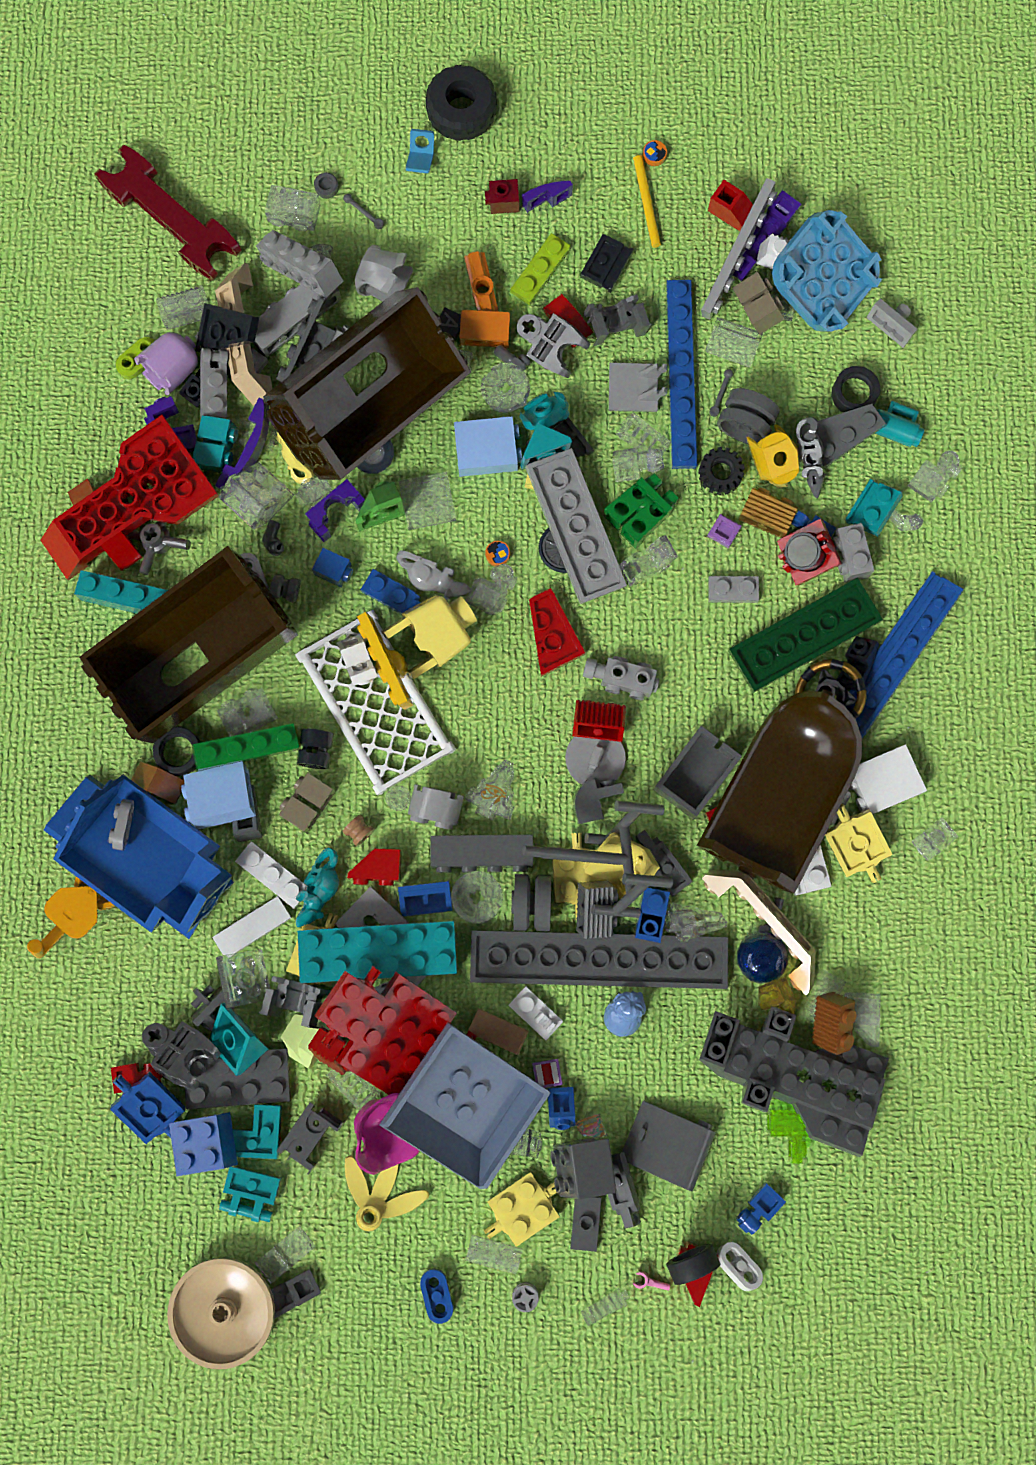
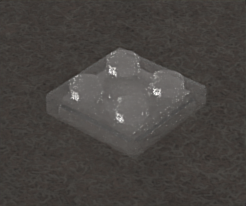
[399,472,456,530]
[216,949,270,1008]

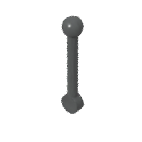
[343,194,384,229]
[709,369,733,417]

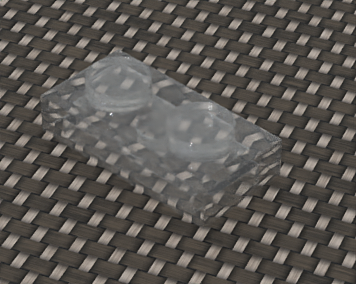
[799,969,846,1023]

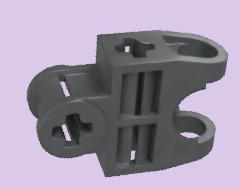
[517,313,591,378]
[142,1022,221,1090]

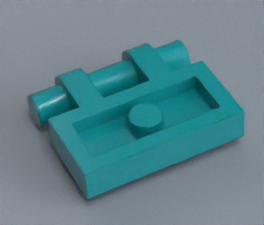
[219,1166,281,1223]

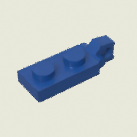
[360,569,421,615]

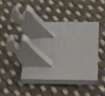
[609,363,667,412]

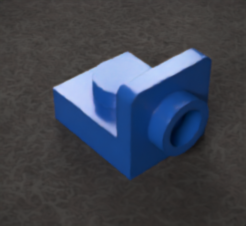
[547,1087,575,1130]

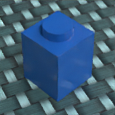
[312,548,353,587]

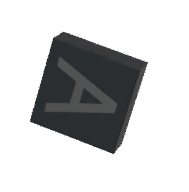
[440,307,461,341]

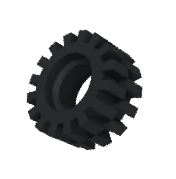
[698,447,745,495]

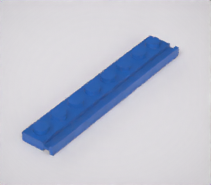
[846,571,964,739]

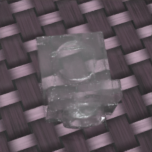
[912,817,959,861]
[510,1129,542,1159]

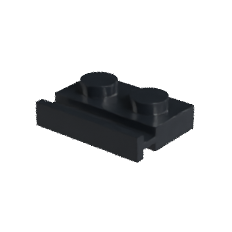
[580,234,634,293]

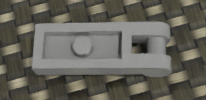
[200,348,228,419]

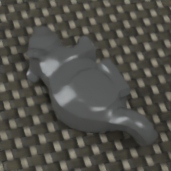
[796,417,826,498]

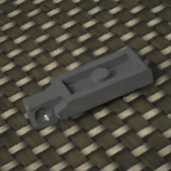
[635,830,693,897]
[608,1152,641,1229]

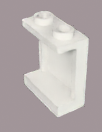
[850,745,927,815]

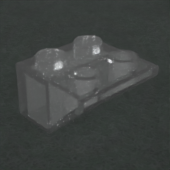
[219,462,294,530]

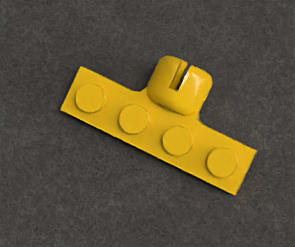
[357,612,413,710]

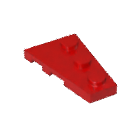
[529,588,585,677]

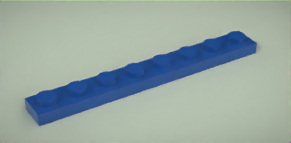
[666,280,697,469]

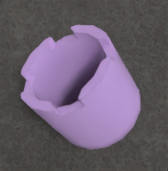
[134,332,198,395]

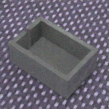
[653,726,742,820]

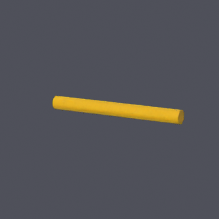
[633,155,661,248]

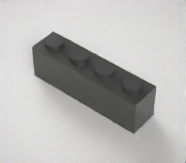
[431,835,533,873]

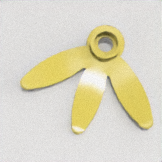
[345,1156,429,1232]

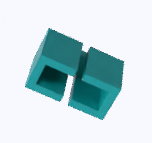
[193,415,238,473]

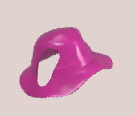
[354,1093,420,1175]

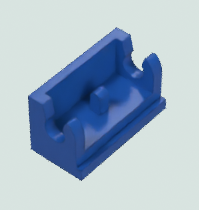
[398,881,453,917]

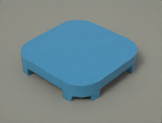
[772,210,882,332]

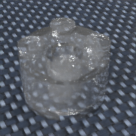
[451,871,503,924]

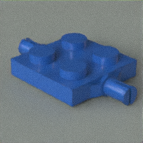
[110,1072,186,1144]

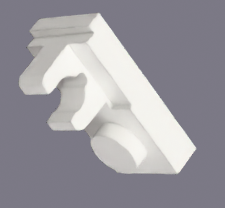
[509,987,563,1040]

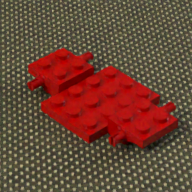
[314,966,478,1095]

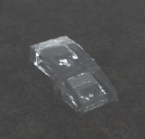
[255,1226,316,1284]

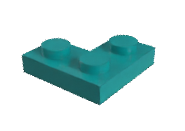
[233,1104,282,1159]

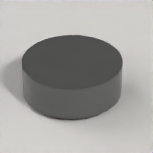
[314,173,339,199]

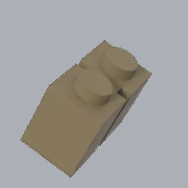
[733,272,785,335]
[279,773,335,834]

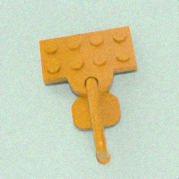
[27,877,115,959]

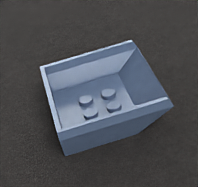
[379,1022,551,1189]

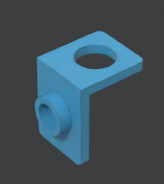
[406,129,434,173]

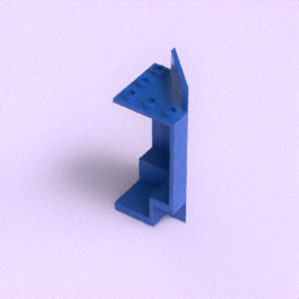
[44,774,234,939]

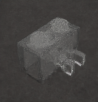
[265,185,321,231]

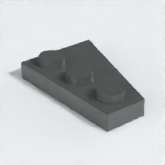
[801,404,887,468]

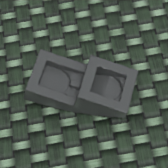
[271,1269,321,1318]

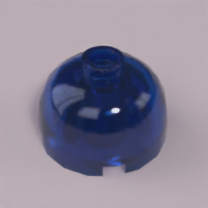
[737,931,788,984]

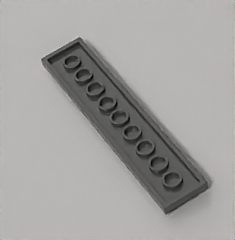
[470,931,728,989]

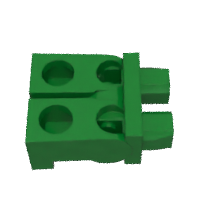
[603,473,679,549]

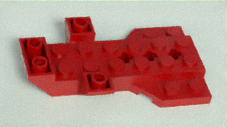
[40,415,219,580]

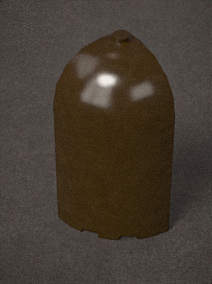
[696,690,862,894]

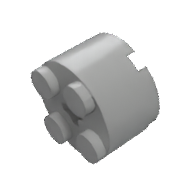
[408,784,464,830]

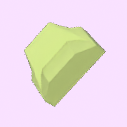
[281,1013,330,1069]

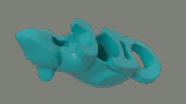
[296,848,339,927]

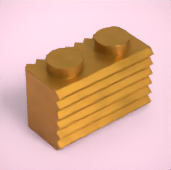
[738,488,798,538]

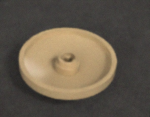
[167,1257,275,1369]

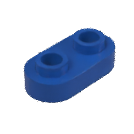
[420,1268,453,1324]

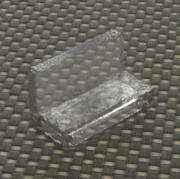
[705,317,763,367]

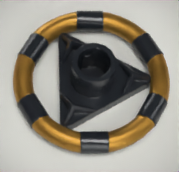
[795,659,867,719]

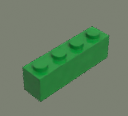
[192,723,299,772]

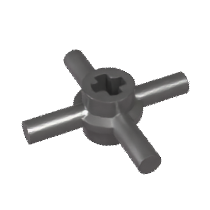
[127,521,191,575]

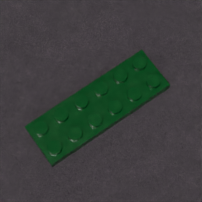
[728,577,883,693]

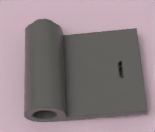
[622,1101,716,1192]

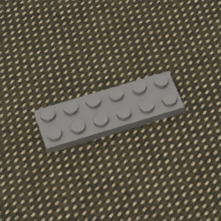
[525,448,627,604]

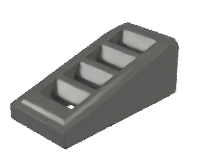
[232,785,262,842]

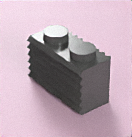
[576,881,618,939]

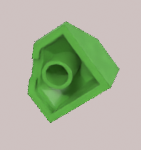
[355,481,405,532]

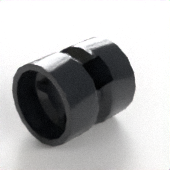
[297,729,334,770]

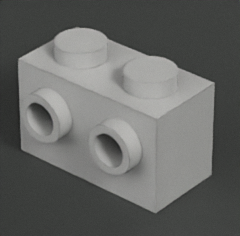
[832,523,874,583]

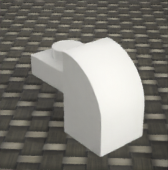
[337,634,377,686]

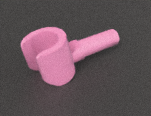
[633,1271,670,1291]

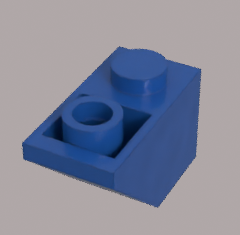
[635,888,670,943]

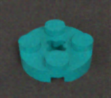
[520,392,570,430]

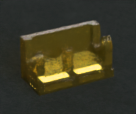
[758,977,796,1015]

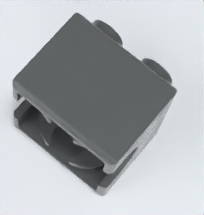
[551,1138,617,1199]

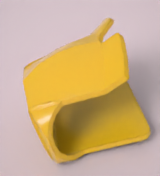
[746,424,799,484]

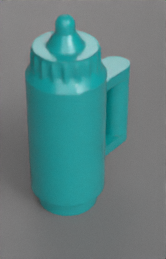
[875,401,925,447]

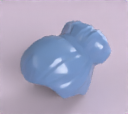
[604,991,646,1037]

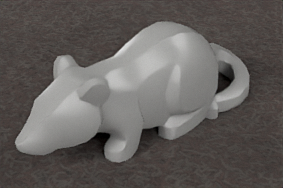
[396,550,471,600]

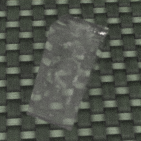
[845,992,881,1047]

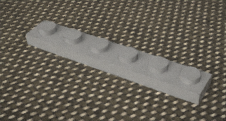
[701,178,777,320]

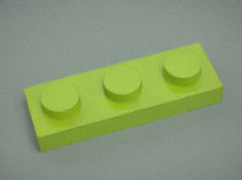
[510,233,571,305]

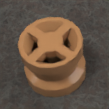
[342,814,375,847]

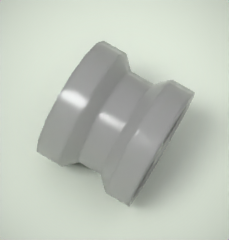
[512,1282,539,1312]

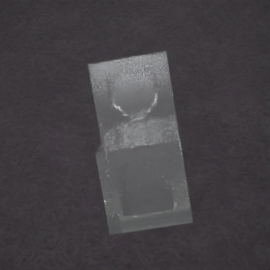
[619,535,678,587]

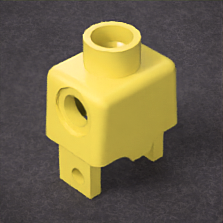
[381,596,477,679]

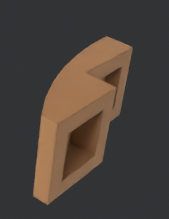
[469,1008,529,1055]

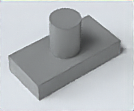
[866,299,917,348]

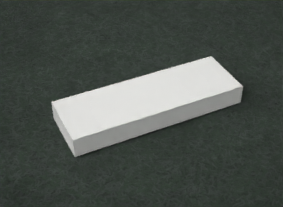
[212,896,292,959]

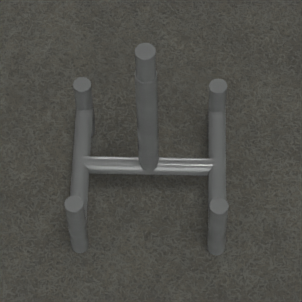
[522,800,673,918]

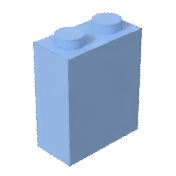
[454,416,522,477]
[181,761,256,830]

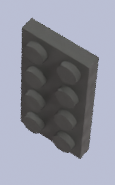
[185,1049,291,1109]

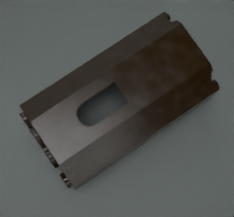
[263,287,471,480]
[79,546,298,744]

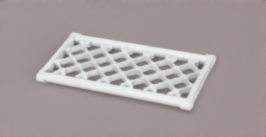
[295,610,456,796]

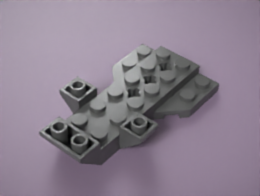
[699,1006,889,1158]

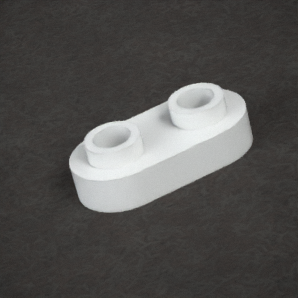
[716,1242,763,1291]

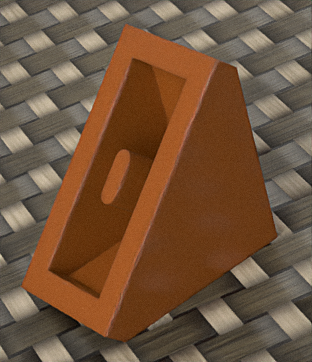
[132,761,185,804]

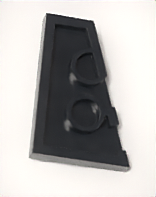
[195,303,260,353]

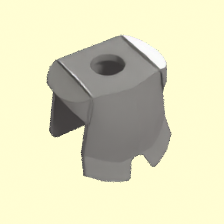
[355,245,413,302]

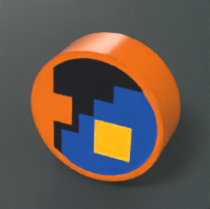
[643,140,667,166]
[485,541,510,567]

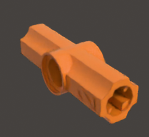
[464,251,499,312]

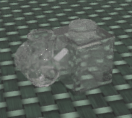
[612,448,664,482]
[908,451,963,503]
[465,564,517,616]

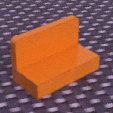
[460,310,510,348]

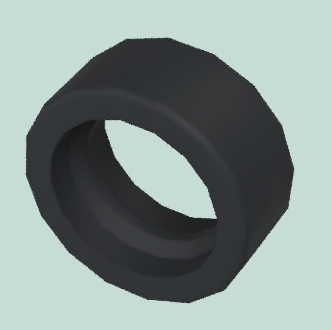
[831,366,880,413]
[153,727,201,776]
[666,1244,721,1285]

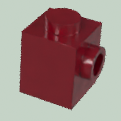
[484,179,519,214]

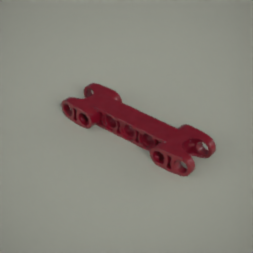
[94,144,242,281]

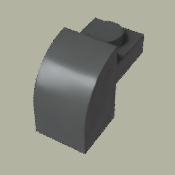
[573,779,624,824]

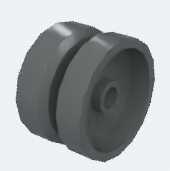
[717,388,780,444]
[511,874,551,931]

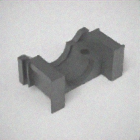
[584,294,652,346]
[259,976,330,1029]
[277,1101,345,1174]

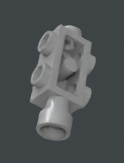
[583,656,659,700]

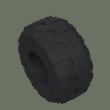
[426,65,497,141]

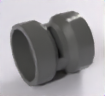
[270,573,301,603]

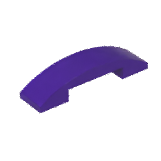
[733,190,801,282]
[215,397,270,492]

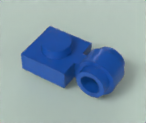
[736,1183,786,1235]

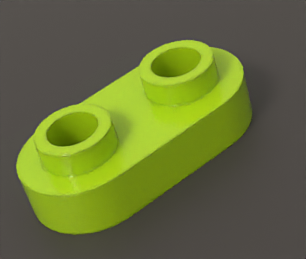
[115,337,155,379]

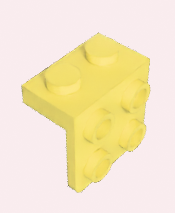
[583,832,660,899]

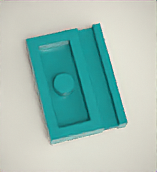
[845,479,903,537]

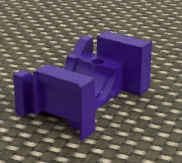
[305,479,365,542]

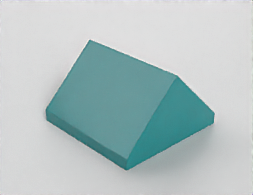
[520,423,572,470]
[209,1003,268,1076]

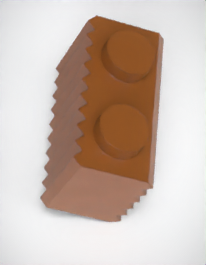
[812,992,857,1055]

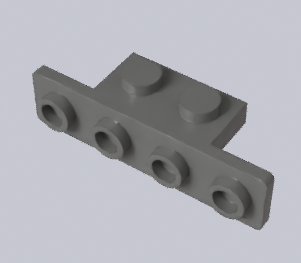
[276,295,336,384]

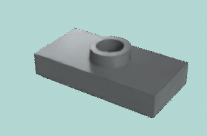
[570,1197,601,1252]

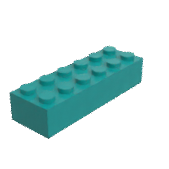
[297,921,457,984]

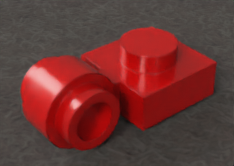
[111,1063,163,1094]

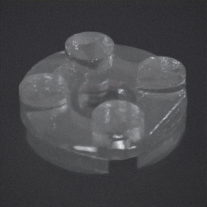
[481,363,530,413]

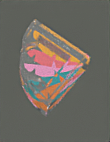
[575,1114,607,1138]

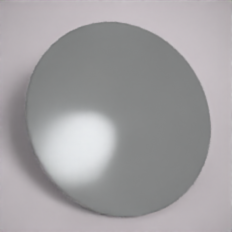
[565,737,626,788]

